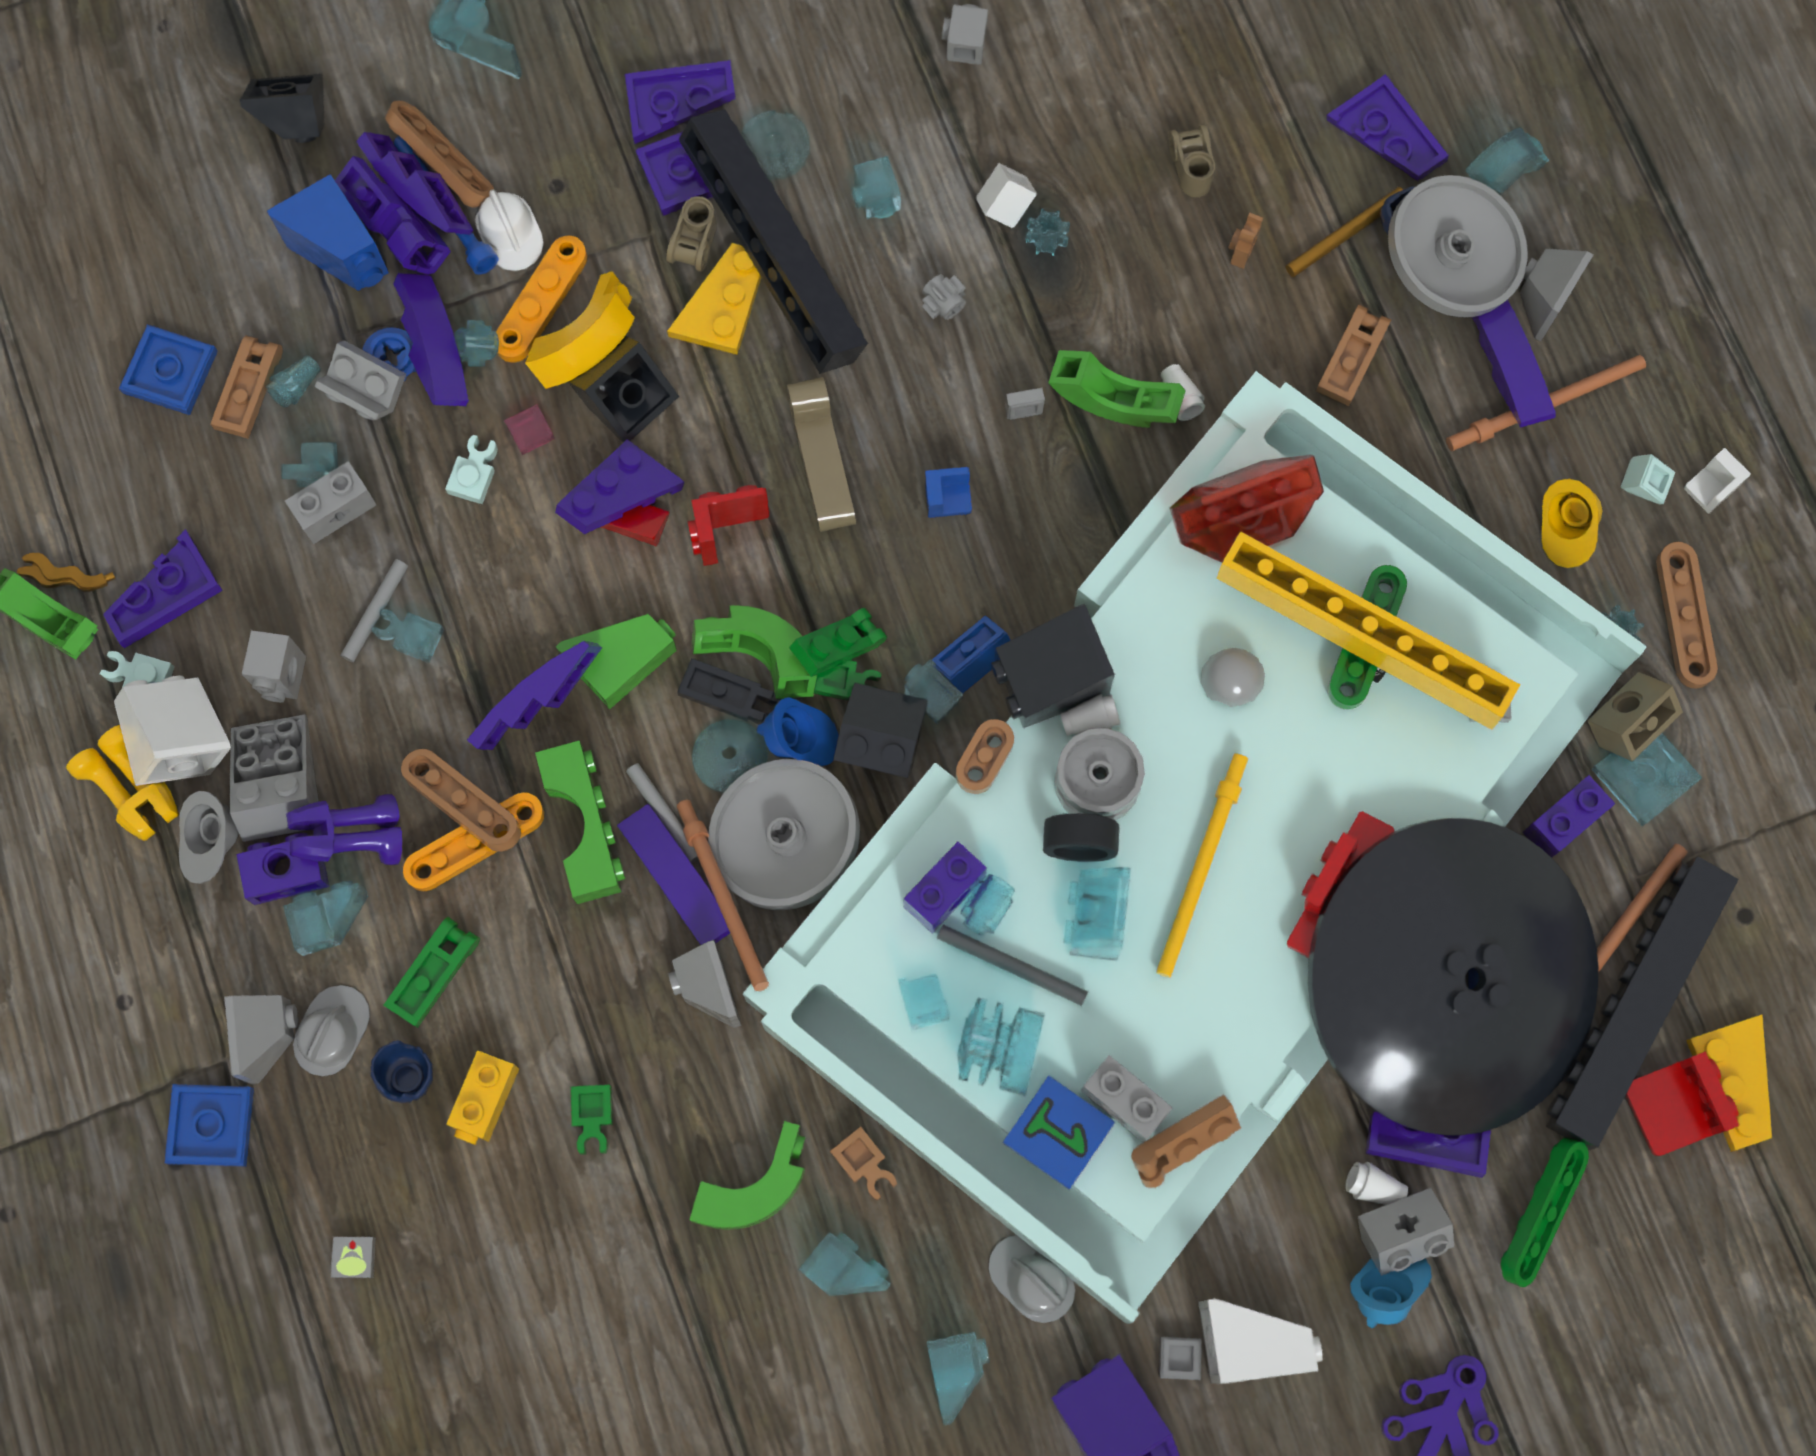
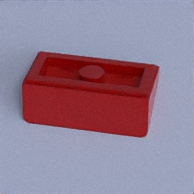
[601,505,670,546]

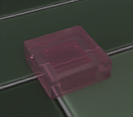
[504,404,555,455]

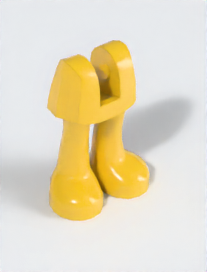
[66,725,179,841]

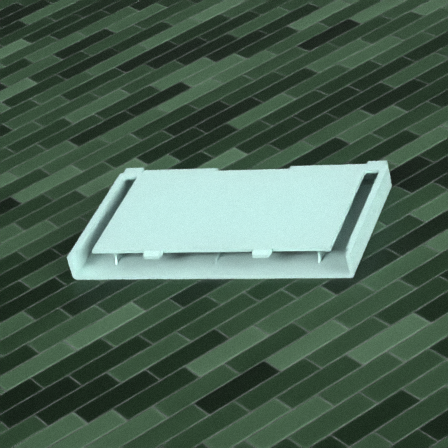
[743,371,1647,1324]

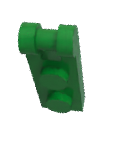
[789,607,888,677]
[384,917,480,1028]

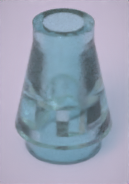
[266,355,321,408]

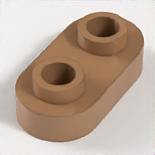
[956,719,1014,794]

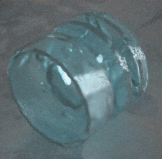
[957,997,1045,1096]

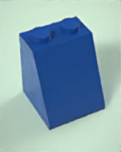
[267,174,389,291]

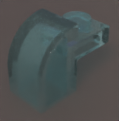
[1465,127,1549,194]

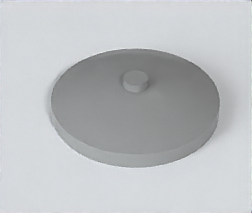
[1388,175,1528,317]
[708,759,860,910]

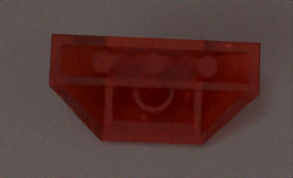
[1170,454,1324,562]

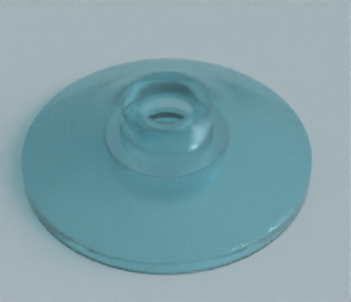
[692,719,768,793]

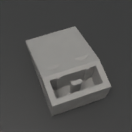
[230,714,318,842]

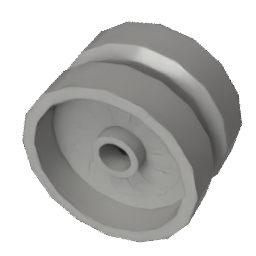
[1055,728,1145,820]

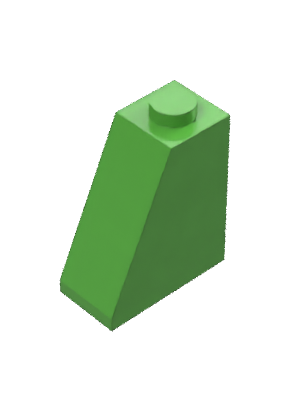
[555,614,677,709]

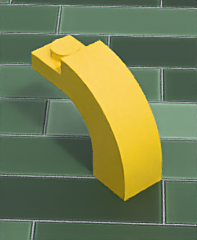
[525,271,635,389]

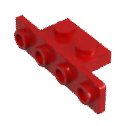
[1287,811,1395,958]

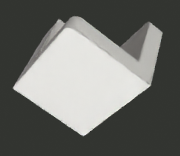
[976,163,1037,228]
[1684,448,1751,514]

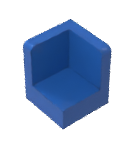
[925,467,972,518]

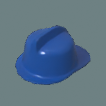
[757,697,839,767]

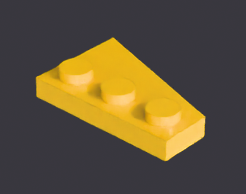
[667,243,761,355]
[1686,1015,1772,1152]

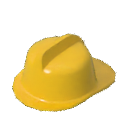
[1541,478,1602,568]

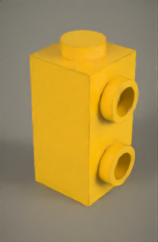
[446,1050,519,1145]

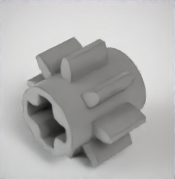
[922,274,966,320]

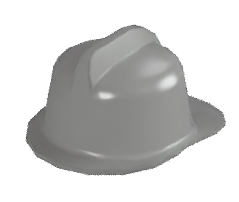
[179,791,239,884]
[293,985,370,1076]
[988,1235,1075,1323]

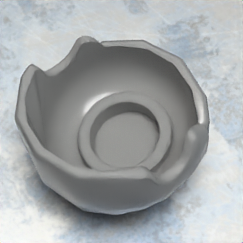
[1201,648,1265,707]

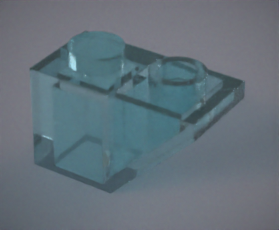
[283,881,368,956]
[799,1232,891,1297]

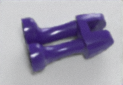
[286,794,402,865]

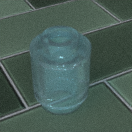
[960,874,1015,936]

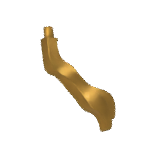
[17,553,116,592]

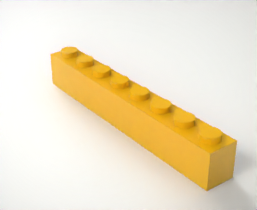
[1216,532,1520,730]

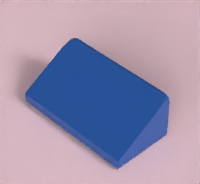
[929,615,1011,695]

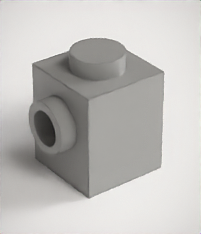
[942,4,988,65]

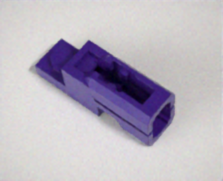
[335,156,450,275]

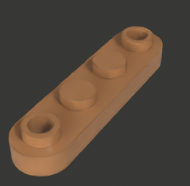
[385,101,494,208]
[1656,542,1718,689]
[401,749,521,852]

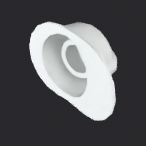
[475,190,544,271]

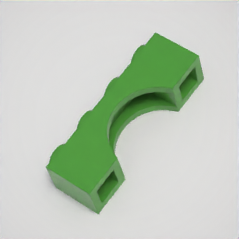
[535,740,625,904]

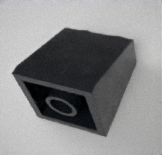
[991,604,1115,728]

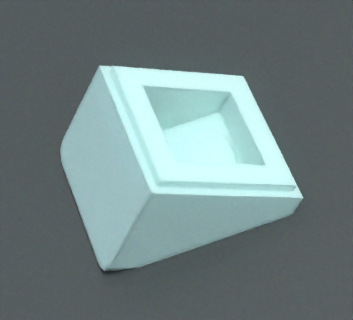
[1621,454,1676,505]

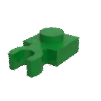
[814,660,882,701]
[571,1084,613,1155]

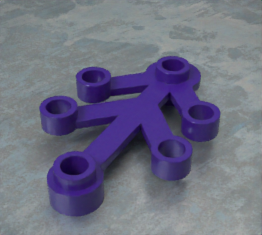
[1381,1355,1499,1456]

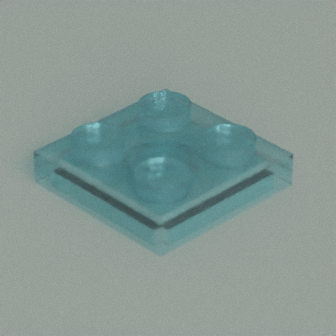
[1592,733,1702,827]

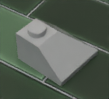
[1520,249,1594,342]
[668,940,741,1028]
[224,995,299,1084]

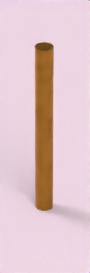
[1285,187,1403,277]

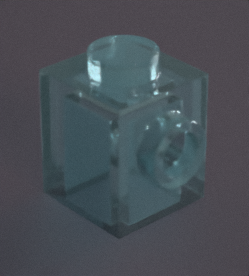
[851,156,901,219]

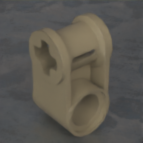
[1168,124,1215,197]
[666,196,717,272]

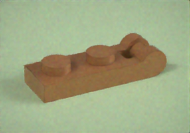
[1316,305,1392,406]
[210,335,283,439]
[1131,1094,1241,1188]

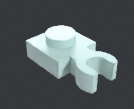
[445,435,497,504]
[100,651,175,688]

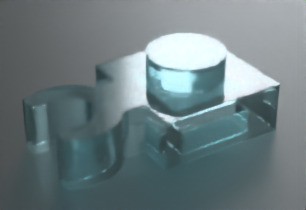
[371,609,444,663]

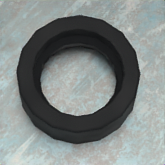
[1043,813,1119,862]

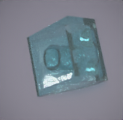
[1063,867,1131,961]
[926,1332,990,1425]

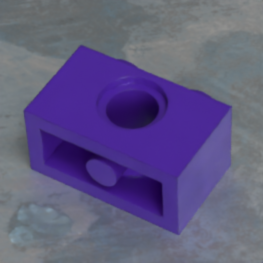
[1522,775,1615,858]
[236,833,330,905]
[903,841,987,934]

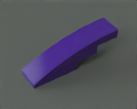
[356,132,474,235]
[393,273,469,406]
[1472,300,1556,428]
[467,641,602,750]
[617,804,730,945]

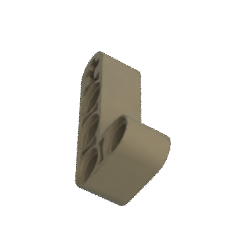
[787,377,856,532]

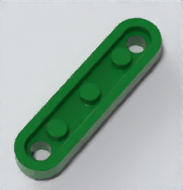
[1328,565,1407,709]
[1500,1137,1589,1287]

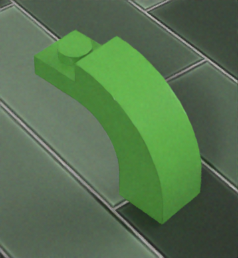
[1048,350,1186,428]
[0,568,99,660]
[691,605,817,699]
[689,1121,806,1230]

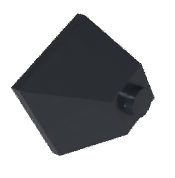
[240,74,325,143]

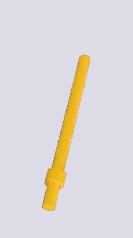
[1156,753,1248,978]

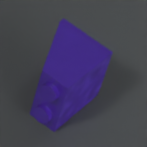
[1051,1354,1180,1456]

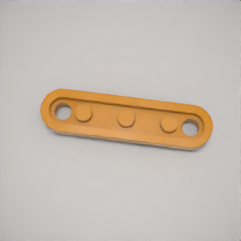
[493,236,587,363]
[403,793,544,891]

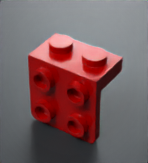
[688,485,769,566]
[1626,1051,1740,1156]

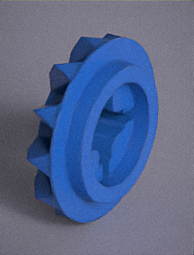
[362,328,416,382]

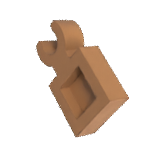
[1229,213,1263,269]
[830,1127,897,1201]

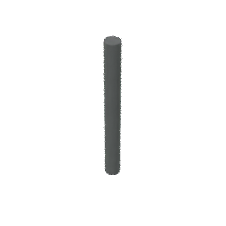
[937,924,1088,1006]

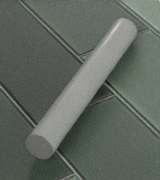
[340,559,408,663]
[626,763,698,863]

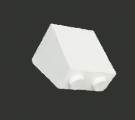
[114,675,231,786]
[1198,1299,1323,1384]

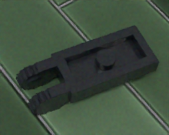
[677,658,784,725]

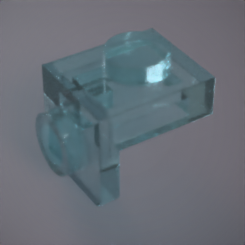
[281,442,338,487]
[904,659,964,725]

